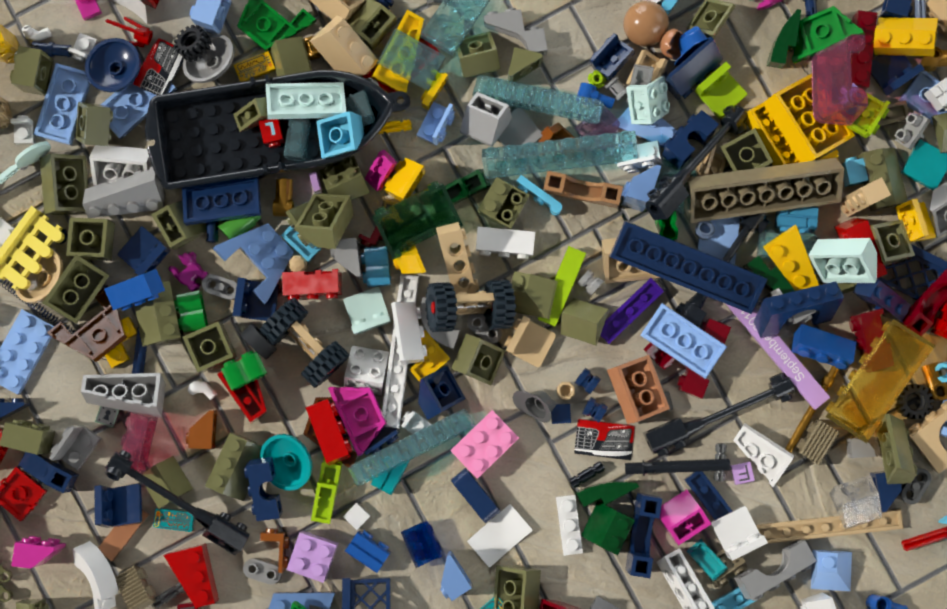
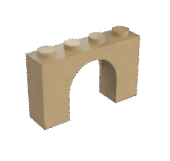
[909,401,947,474]

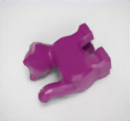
[168,251,209,292]

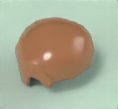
[660,28,683,60]

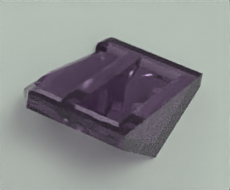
[575,104,620,148]

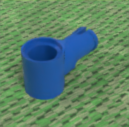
[575,83,615,109]
[866,594,908,609]

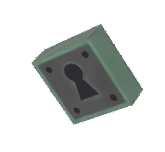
[95,406,121,428]

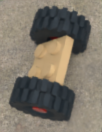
[425,280,516,332]
[259,298,350,388]

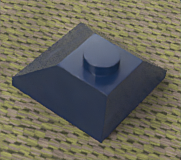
[418,366,466,420]

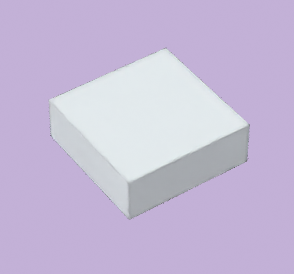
[343,503,371,530]

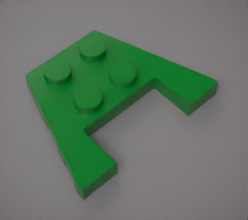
[237,0,317,52]

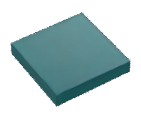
[901,139,947,191]

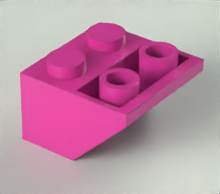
[659,489,711,546]
[11,536,66,569]

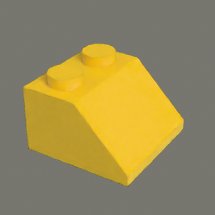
[384,158,425,204]

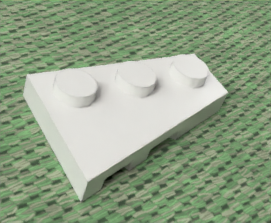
[733,423,794,487]

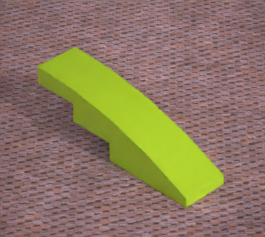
[537,246,586,327]
[311,458,343,524]

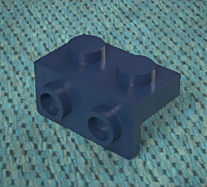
[590,33,635,80]

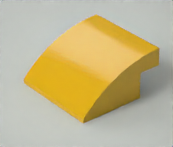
[745,72,855,166]

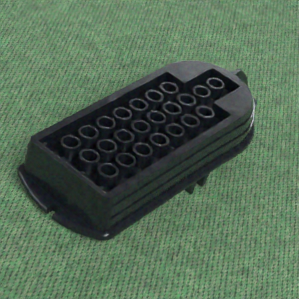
[145,70,411,190]

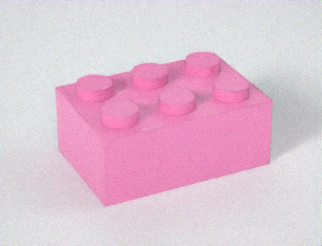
[450,410,519,479]

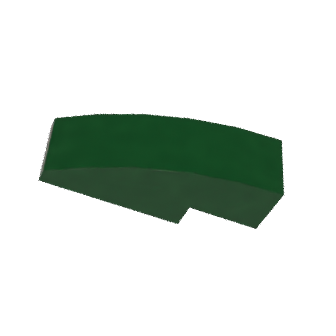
[767,9,801,69]
[428,169,491,212]
[743,256,795,294]
[575,481,639,507]

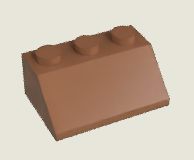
[607,355,670,424]

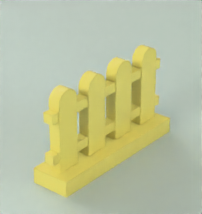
[0,206,65,291]

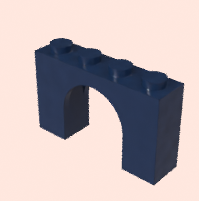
[753,281,844,338]
[625,492,662,579]

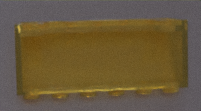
[825,319,936,444]

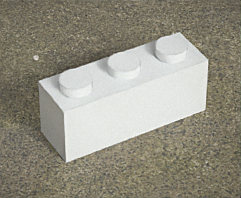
[476,227,535,260]

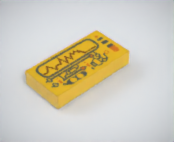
[234,51,276,82]

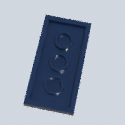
[182,177,261,225]

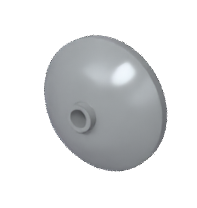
[183,34,235,83]

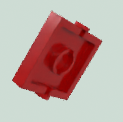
[0,466,48,522]

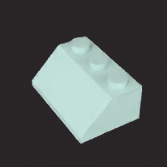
[808,238,877,283]

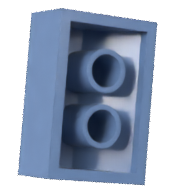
[620,165,661,212]

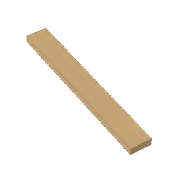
[756,509,904,544]

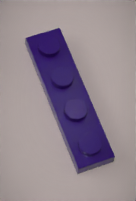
[600,278,664,344]

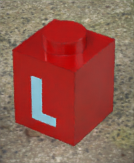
[258,119,285,148]

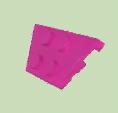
[328,387,387,456]

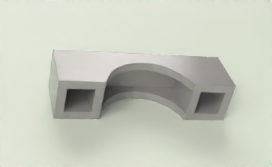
[734,540,816,601]

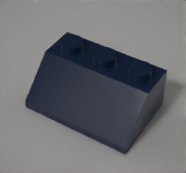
[665,37,723,100]

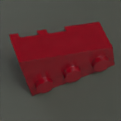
[849,308,894,372]

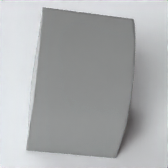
[846,438,876,458]

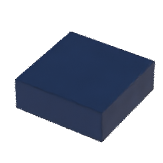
[551,404,571,424]

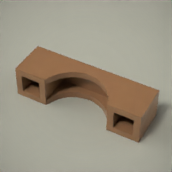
[543,170,623,208]

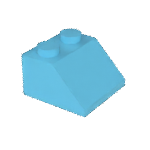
[317,111,364,159]

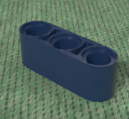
[451,468,501,524]

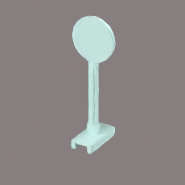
[0,141,51,185]

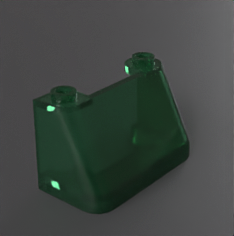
[372,181,463,260]

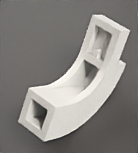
[73,541,118,609]

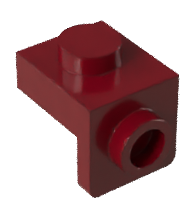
[358,221,388,248]
[643,343,675,370]

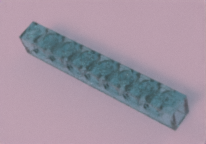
[482,131,638,179]

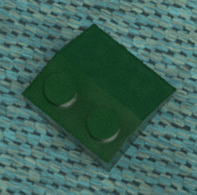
[581,501,635,556]

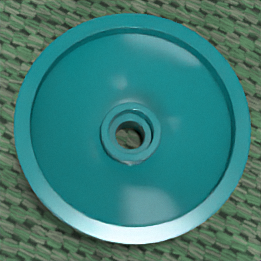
[260,434,312,491]

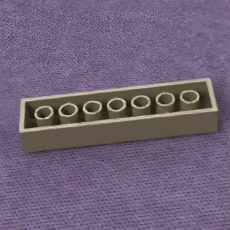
[684,158,844,223]

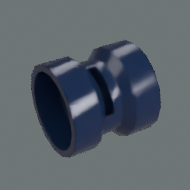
[574,367,601,394]
[582,397,608,423]

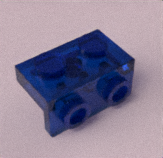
[401,521,442,568]

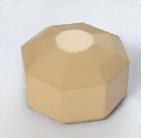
[289,255,308,272]
[557,382,575,400]

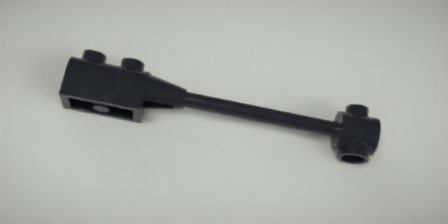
[645,105,748,220]
[675,213,769,327]
[643,373,795,457]
[105,450,250,556]

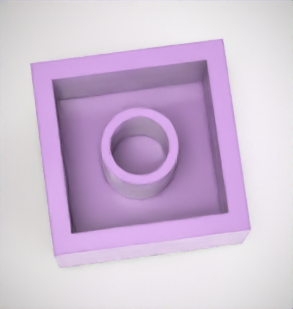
[286,530,339,583]

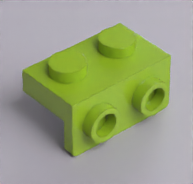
[846,93,890,138]

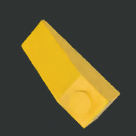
[392,245,426,274]

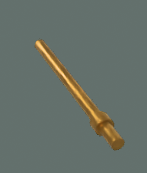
[785,366,839,453]

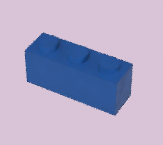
[104,269,165,311]
[791,324,856,370]

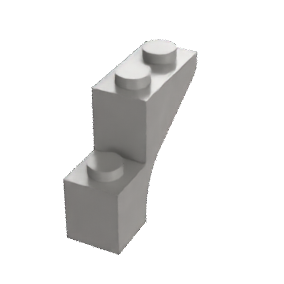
[483,8,548,56]

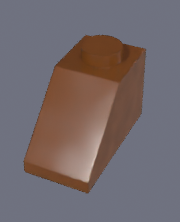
[186,410,217,449]

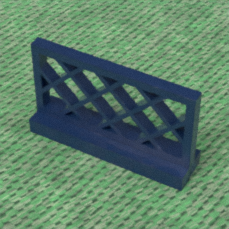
[877,244,947,312]
[342,578,391,609]

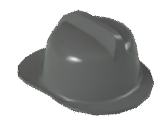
[512,390,556,423]

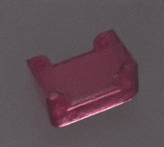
[812,34,868,126]

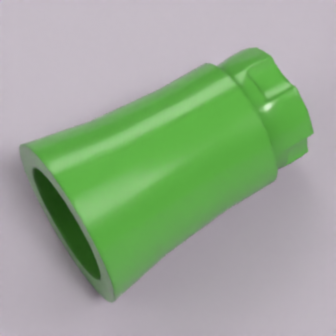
[218,215,262,240]

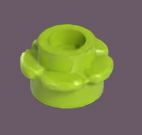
[588,70,606,89]

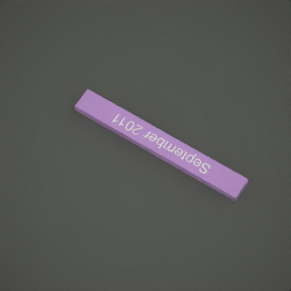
[726,304,830,410]

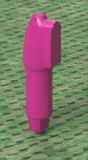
[756,0,783,10]

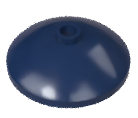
[85,38,141,92]

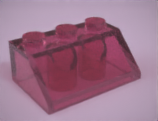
[121,412,158,474]

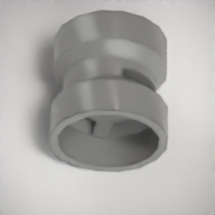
[577,269,603,295]

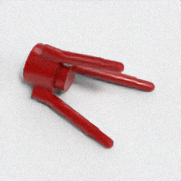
[105,17,153,48]

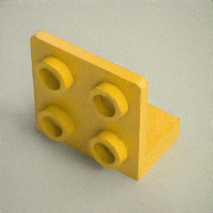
[895,198,936,243]

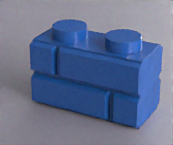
[345,530,391,573]

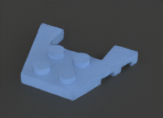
[213,223,294,304]
[269,592,335,609]

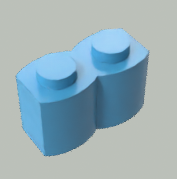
[361,246,391,288]

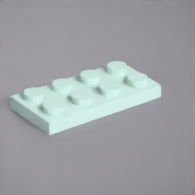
[266,82,346,119]

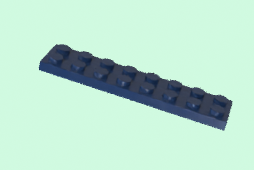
[609,220,767,314]

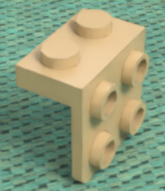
[504,316,556,367]

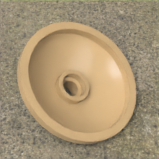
[15,251,63,304]

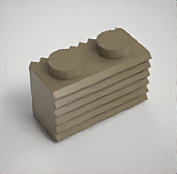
[796,420,840,466]
[115,565,156,609]

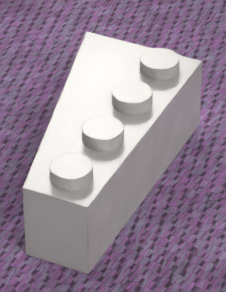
[83,167,166,218]
[81,373,166,418]

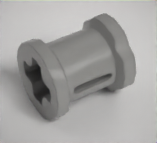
[605,76,627,101]

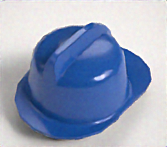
[674,26,713,66]

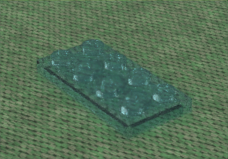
[420,0,490,56]

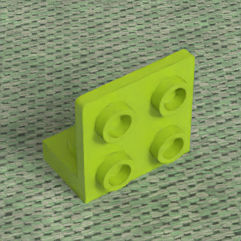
[694,61,747,119]

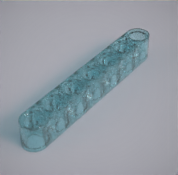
[472,75,604,124]
[348,409,475,486]

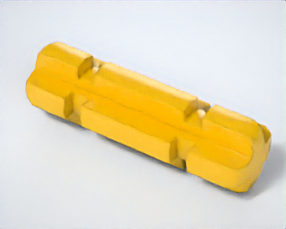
[378,119,412,134]

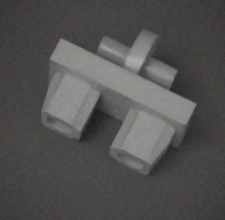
[894,111,931,150]

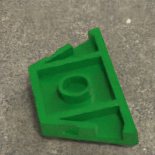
[792,6,865,64]

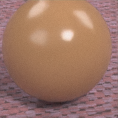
[623,1,669,47]

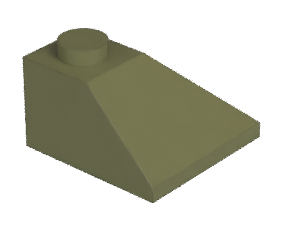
[511,271,558,319]

